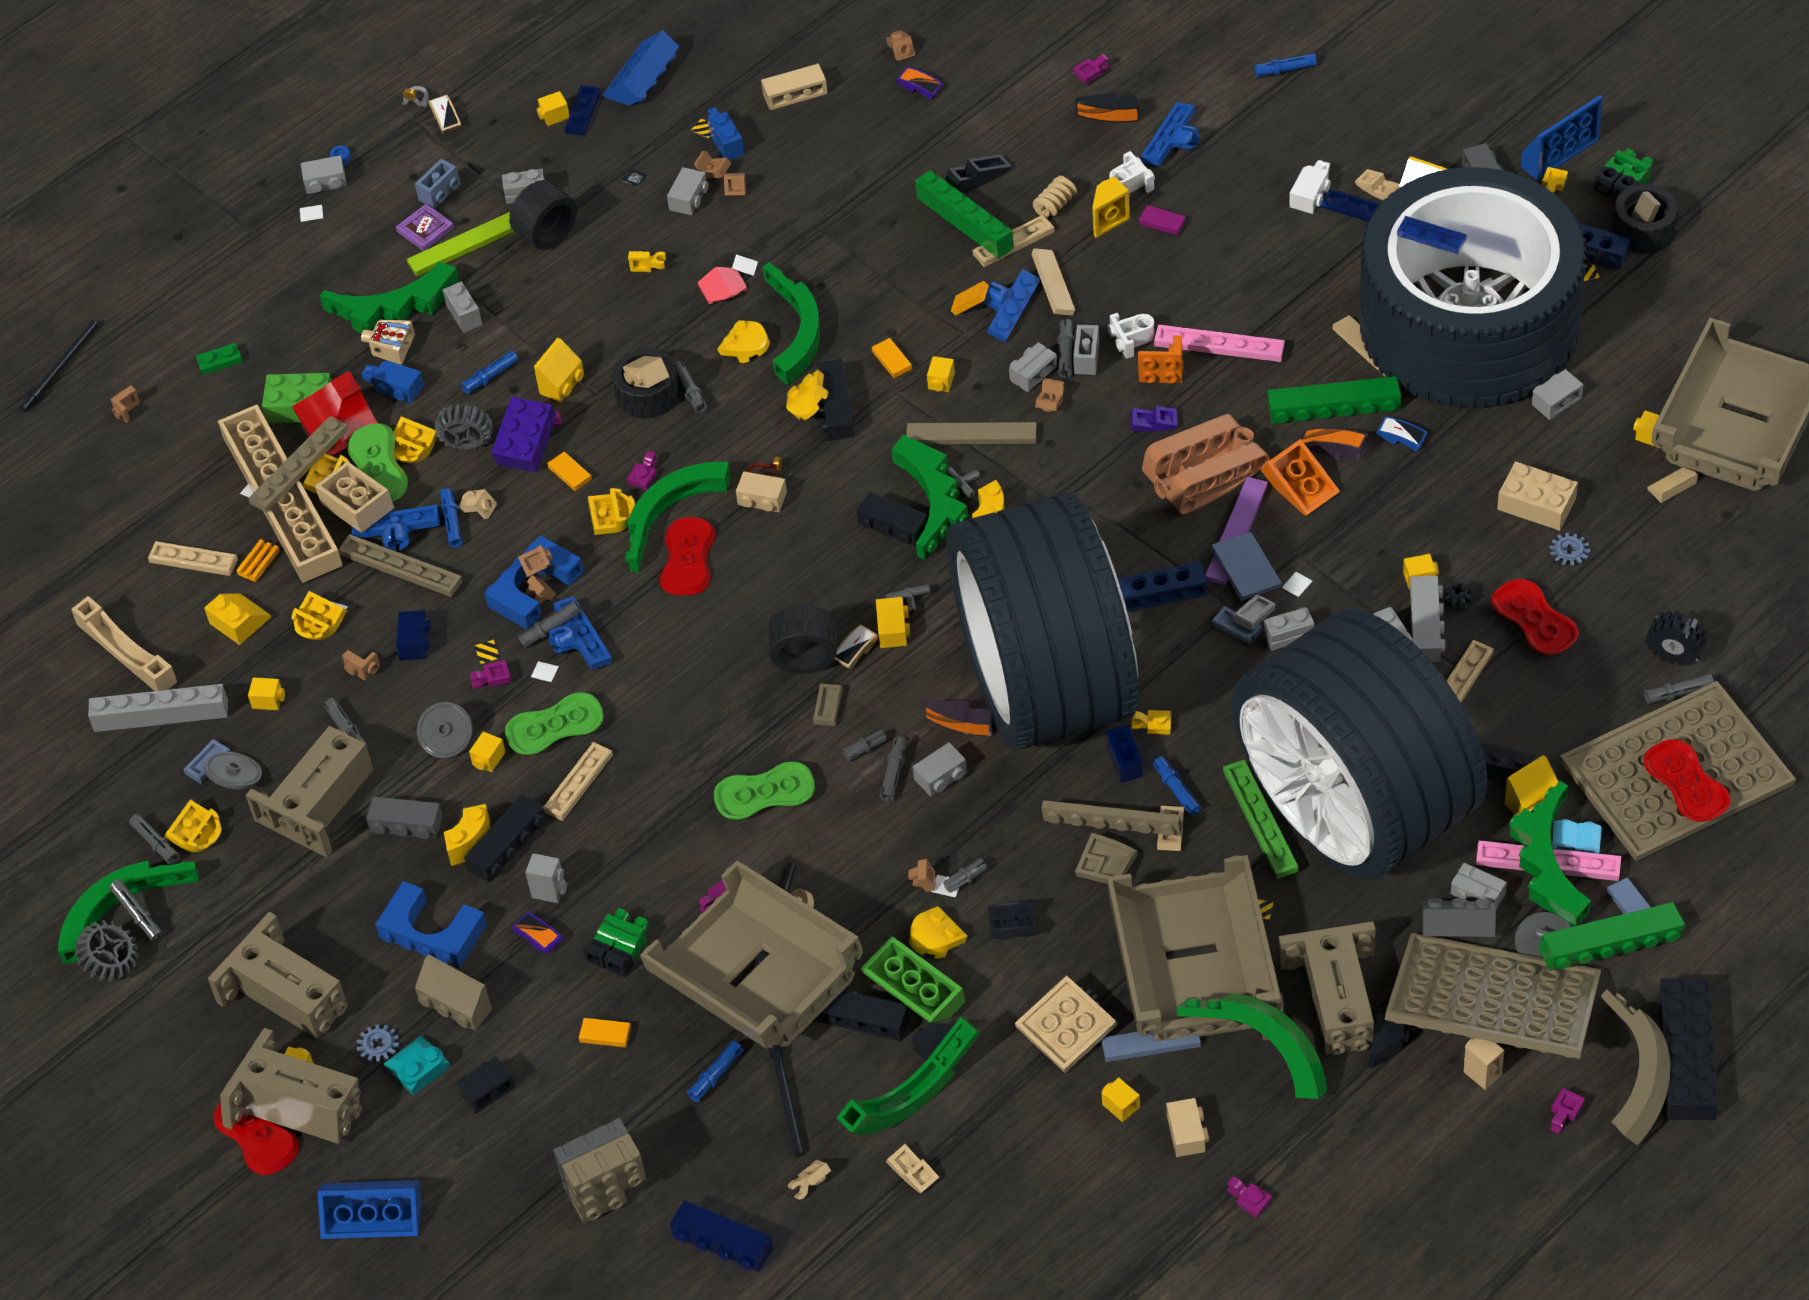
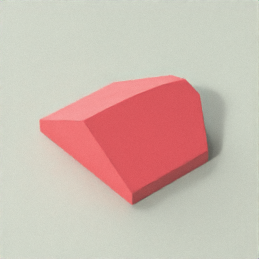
[698,267,747,304]

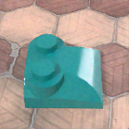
[384,1035,450,1096]

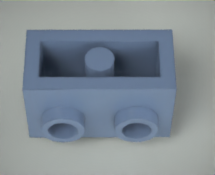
[415,159,460,208]

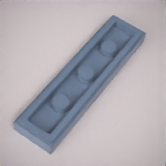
[1101,1032,1201,1062]

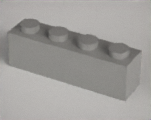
[1410,576,1445,662]

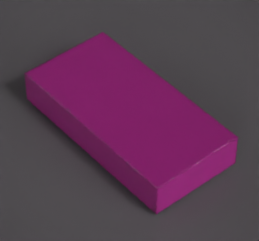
[1139,205,1186,236]

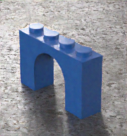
[484,535,584,630]
[375,881,487,968]

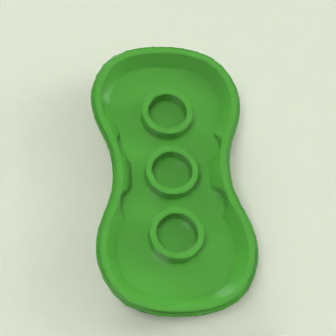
[347,423,408,502]
[505,692,604,755]
[714,762,815,820]

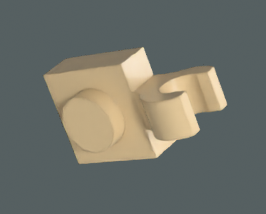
[788,1160,831,1200]

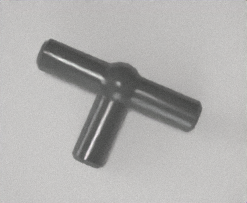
[946,467,980,498]
[886,584,931,613]

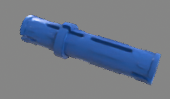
[1254,53,1317,78]
[460,350,519,395]
[440,488,463,548]
[1153,756,1202,816]
[687,1041,743,1102]

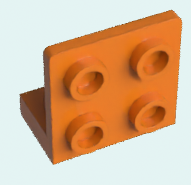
[1138,335,1183,383]

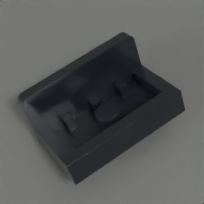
[988,900,1039,940]

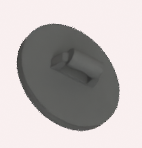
[417,702,473,758]
[205,752,262,789]
[1515,912,1571,958]

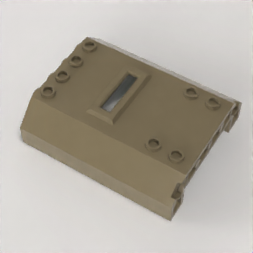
[1651,318,1809,491]
[1107,855,1281,1042]
[640,861,863,1049]

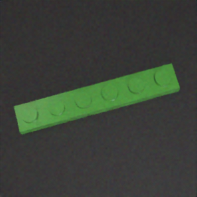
[1223,760,1298,879]

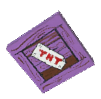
[396,204,454,251]

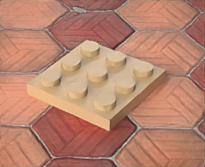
[1015,976,1117,1073]

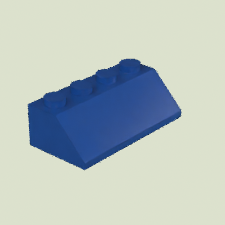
[603,30,679,106]
[317,1180,421,1239]

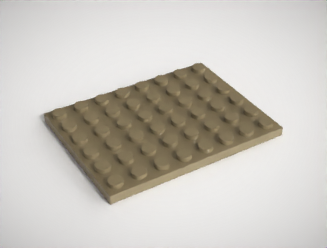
[1560,681,1796,861]
[1385,933,1601,1059]

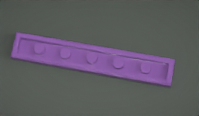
[1205,477,1268,586]

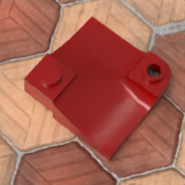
[292,371,377,456]

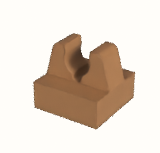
[724,173,746,196]
[525,575,556,604]
[908,859,935,892]

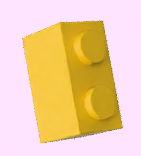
[876,597,911,648]

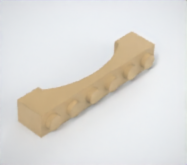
[71,596,177,691]

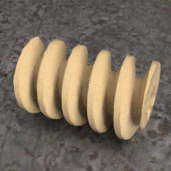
[1033,176,1077,218]

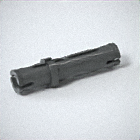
[1058,319,1075,378]
[674,361,708,413]
[518,600,582,648]
[1644,674,1714,704]
[324,698,367,745]
[879,736,908,802]
[129,813,180,865]
[109,879,162,941]

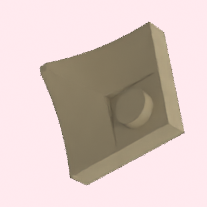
[1075,833,1138,884]

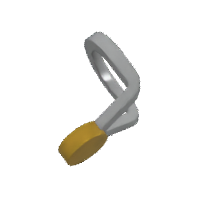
[402,86,429,107]

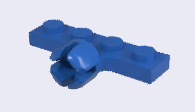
[1140,102,1200,166]
[982,269,1040,342]
[352,505,439,552]
[548,596,612,670]

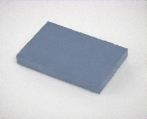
[1211,532,1282,601]

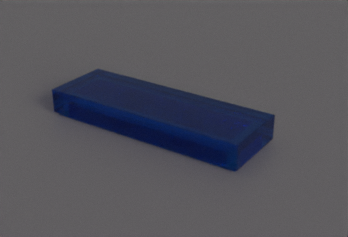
[565,85,601,136]
[1321,188,1381,222]
[1397,216,1467,254]

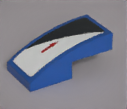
[1376,416,1428,452]

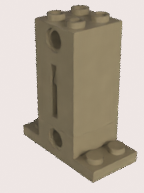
[246,726,373,858]
[208,912,348,1039]
[1279,921,1375,1055]
[220,1028,362,1144]

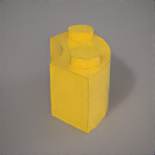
[972,480,1005,518]
[444,804,490,866]

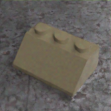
[415,954,492,1031]

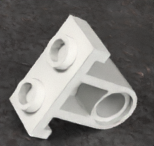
[1110,151,1155,194]
[1108,313,1154,359]

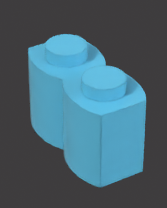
[1551,819,1601,854]

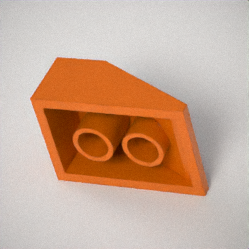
[1260,439,1340,516]

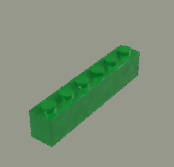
[915,170,1014,259]
[1268,376,1401,424]
[1538,902,1685,971]

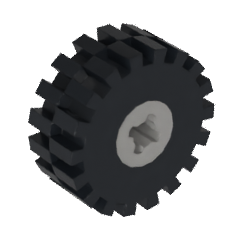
[1646,611,1708,666]

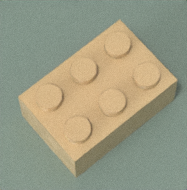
[315,461,394,533]
[1497,461,1578,531]

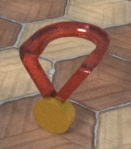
[747,457,782,477]

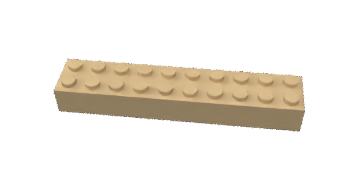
[218,405,343,583]

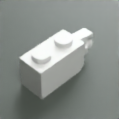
[1290,160,1331,214]

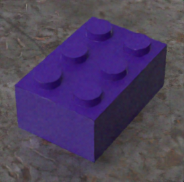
[491,397,556,473]

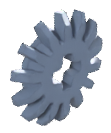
[1549,533,1590,566]
[357,1024,399,1062]

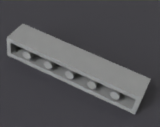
[88,684,228,732]

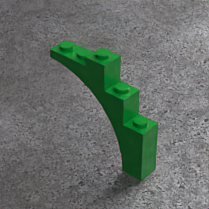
[320,261,459,333]
[891,435,969,560]
[1509,781,1591,927]

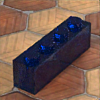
[670,1200,773,1272]

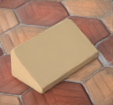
[1647,467,1698,503]

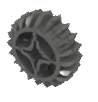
[435,403,493,450]
[75,920,138,982]

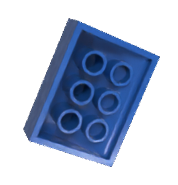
[1521,95,1603,181]

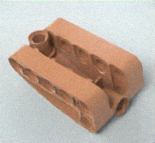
[1142,414,1270,514]

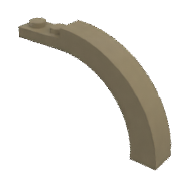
[1601,989,1670,1146]

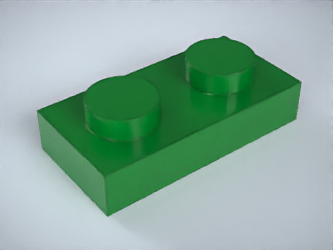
[196,343,243,376]

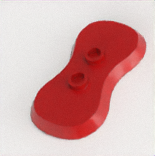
[659,517,716,595]
[1491,579,1579,656]
[1643,739,1731,822]
[213,1102,300,1175]

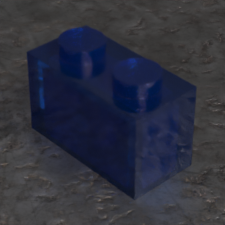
[396,610,431,660]
[1106,725,1143,783]

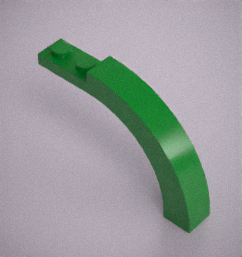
[763,262,820,386]
[625,462,731,573]
[58,861,199,964]
[1177,993,1327,1099]
[837,1017,981,1135]

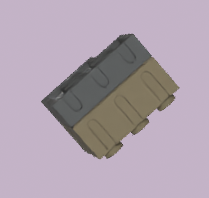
[553,1117,646,1223]

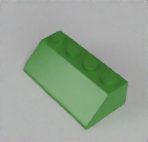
[860,936,966,1024]

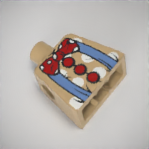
[361,320,415,365]

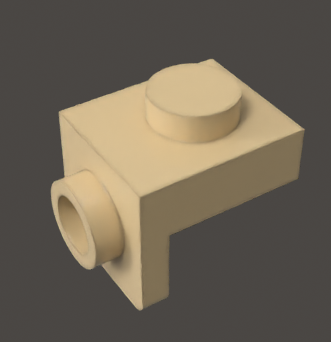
[458,489,497,519]

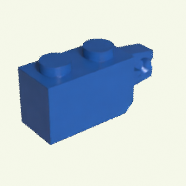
[707,107,745,161]
[361,361,424,403]

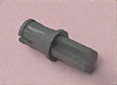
[842,730,887,762]
[943,858,987,893]

